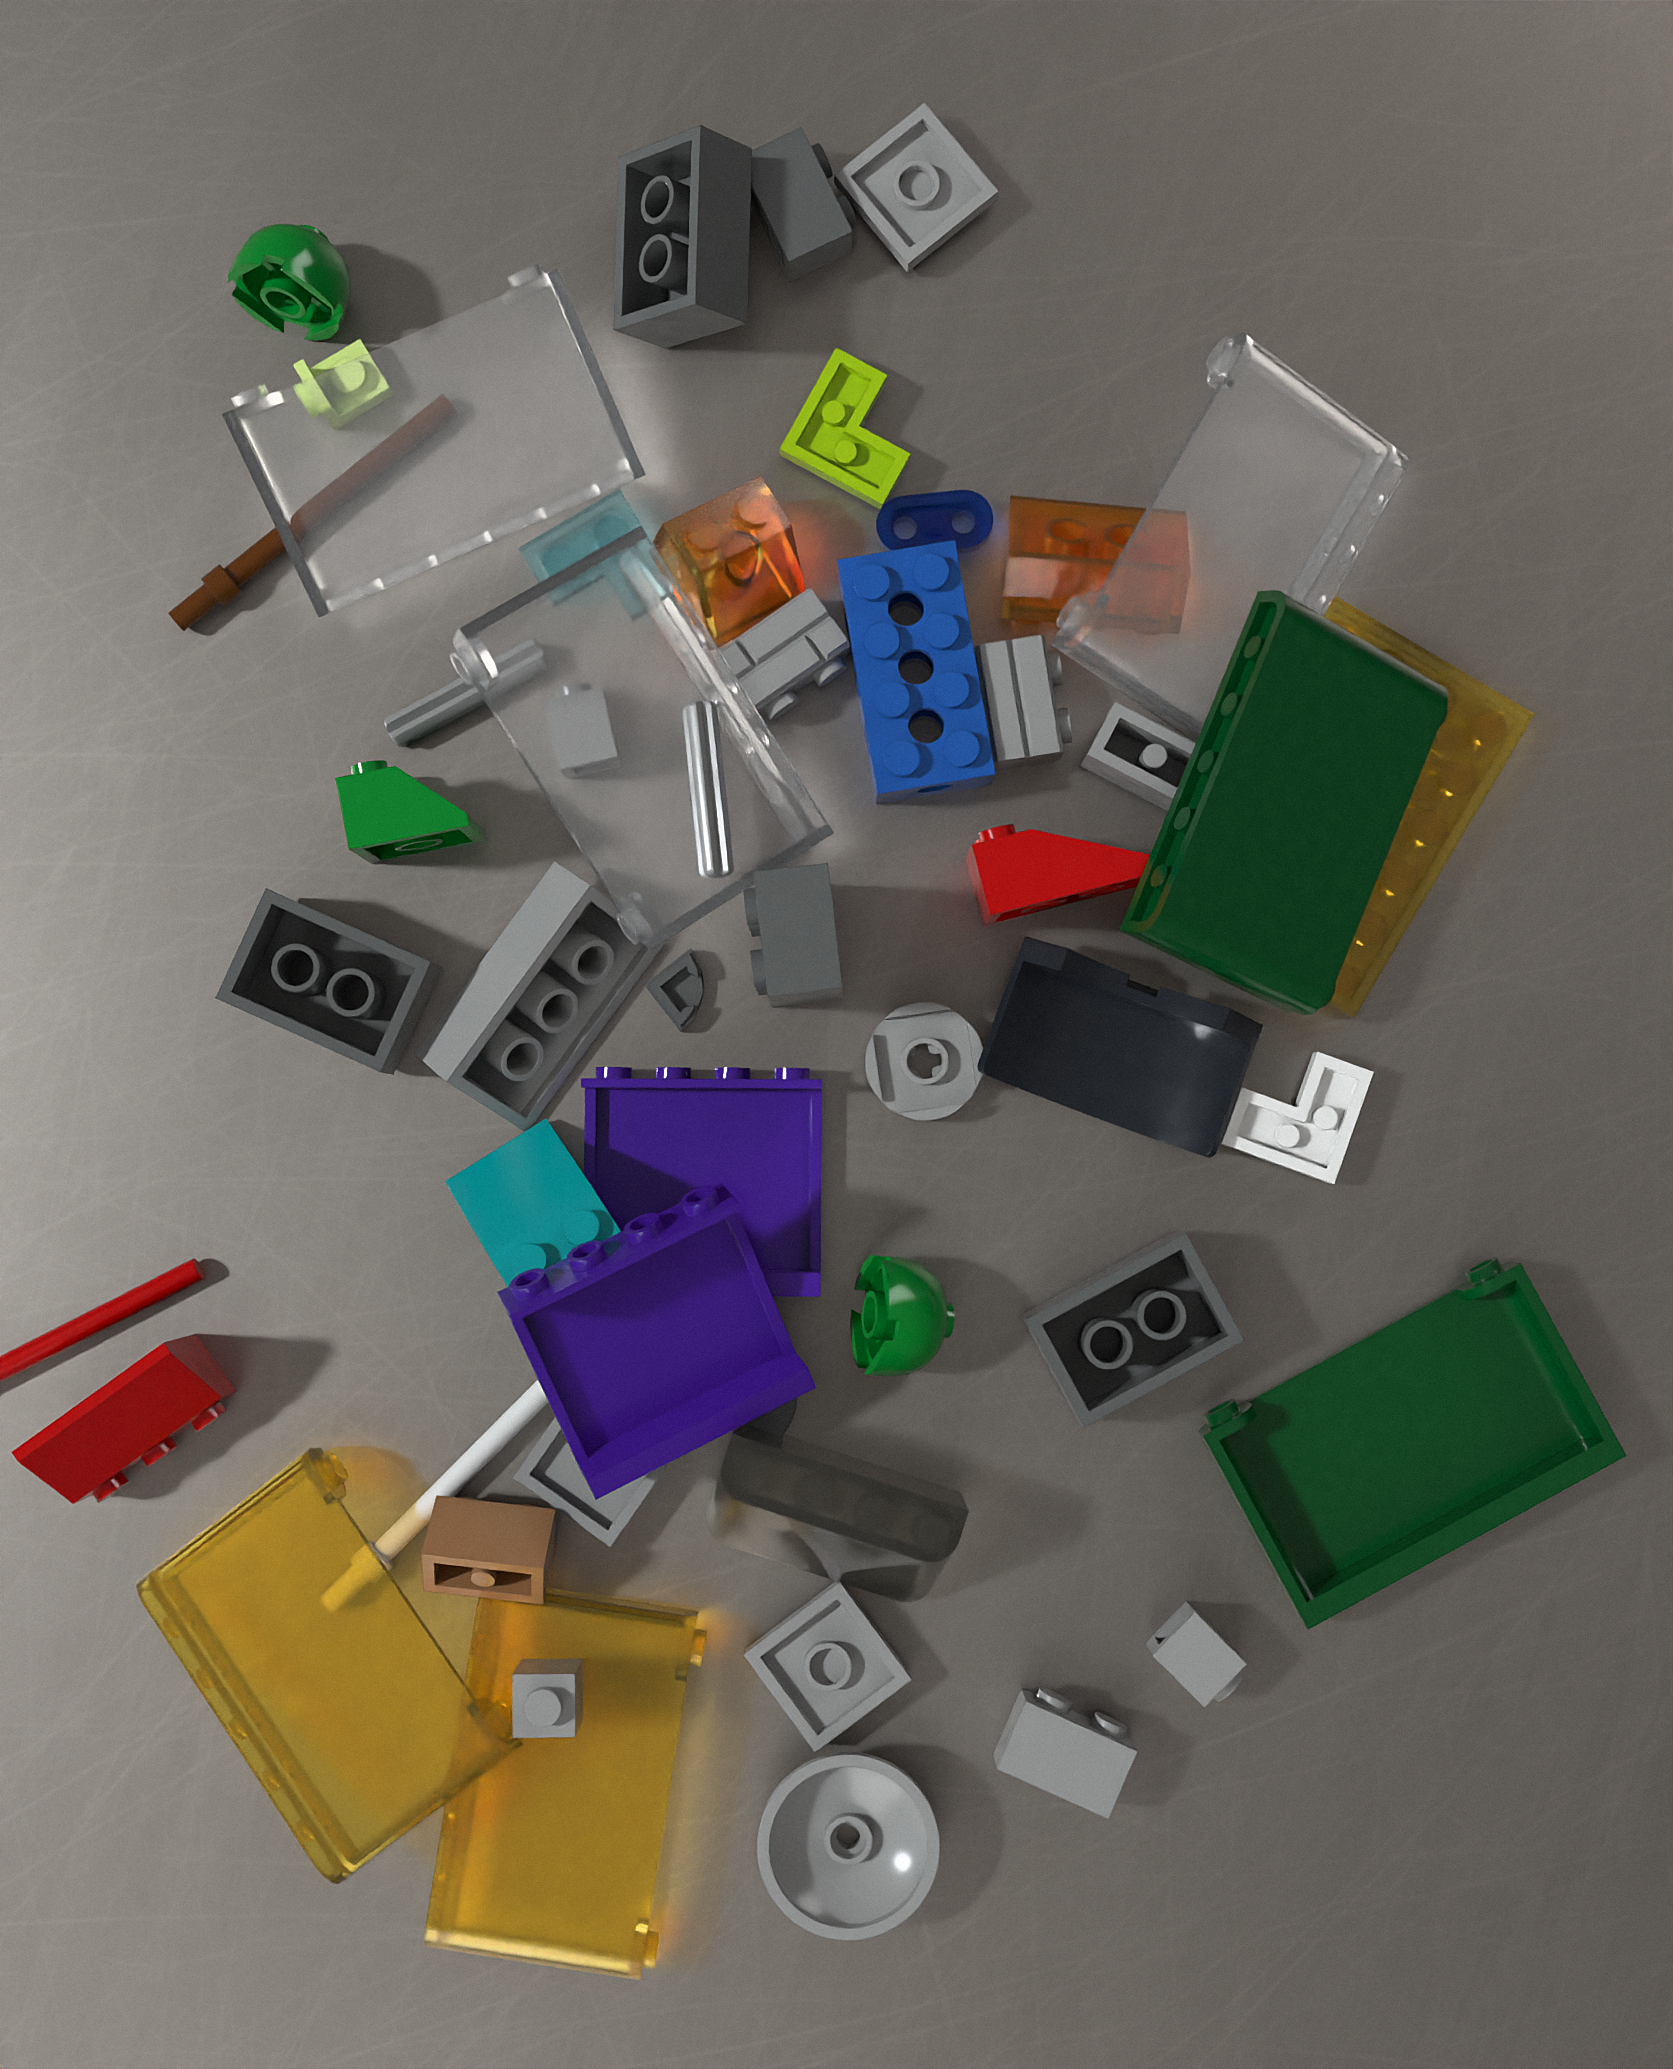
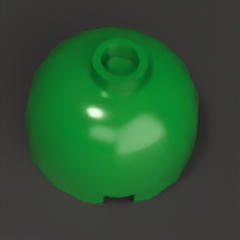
[227,224,351,341]
[850,1255,955,1376]

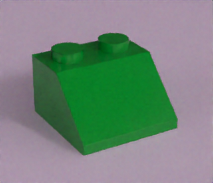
[335,760,487,864]

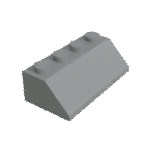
[414,861,665,1132]

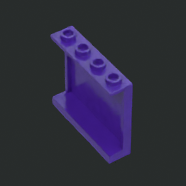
[581,1067,822,1297]
[497,1183,816,1500]

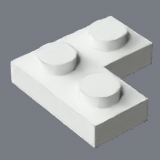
[1220,1052,1374,1184]

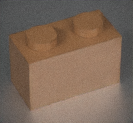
[421,1495,556,1605]

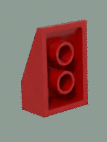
[965,824,1150,927]

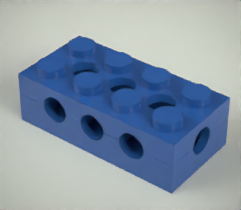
[837,540,996,804]

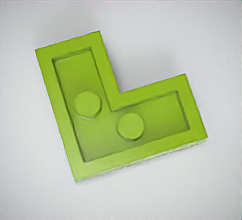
[779,347,911,510]

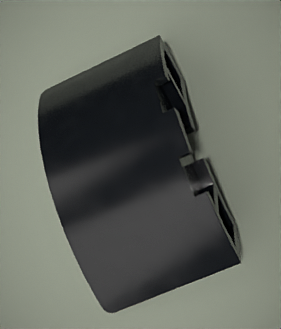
[977,937,1263,1158]

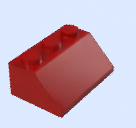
[11,1334,236,1504]

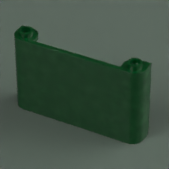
[1119,590,1448,1016]
[1198,1257,1627,1630]

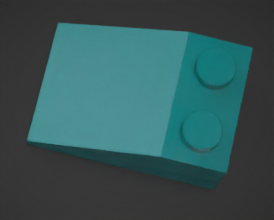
[445,1119,621,1287]

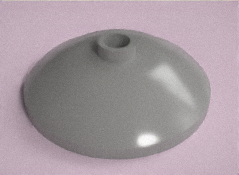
[757,1752,940,1941]

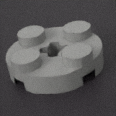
[865,1002,983,1121]

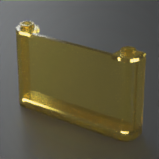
[136,1448,524,1884]
[424,1587,707,1981]

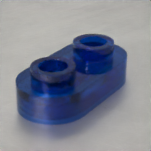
[876,490,993,554]

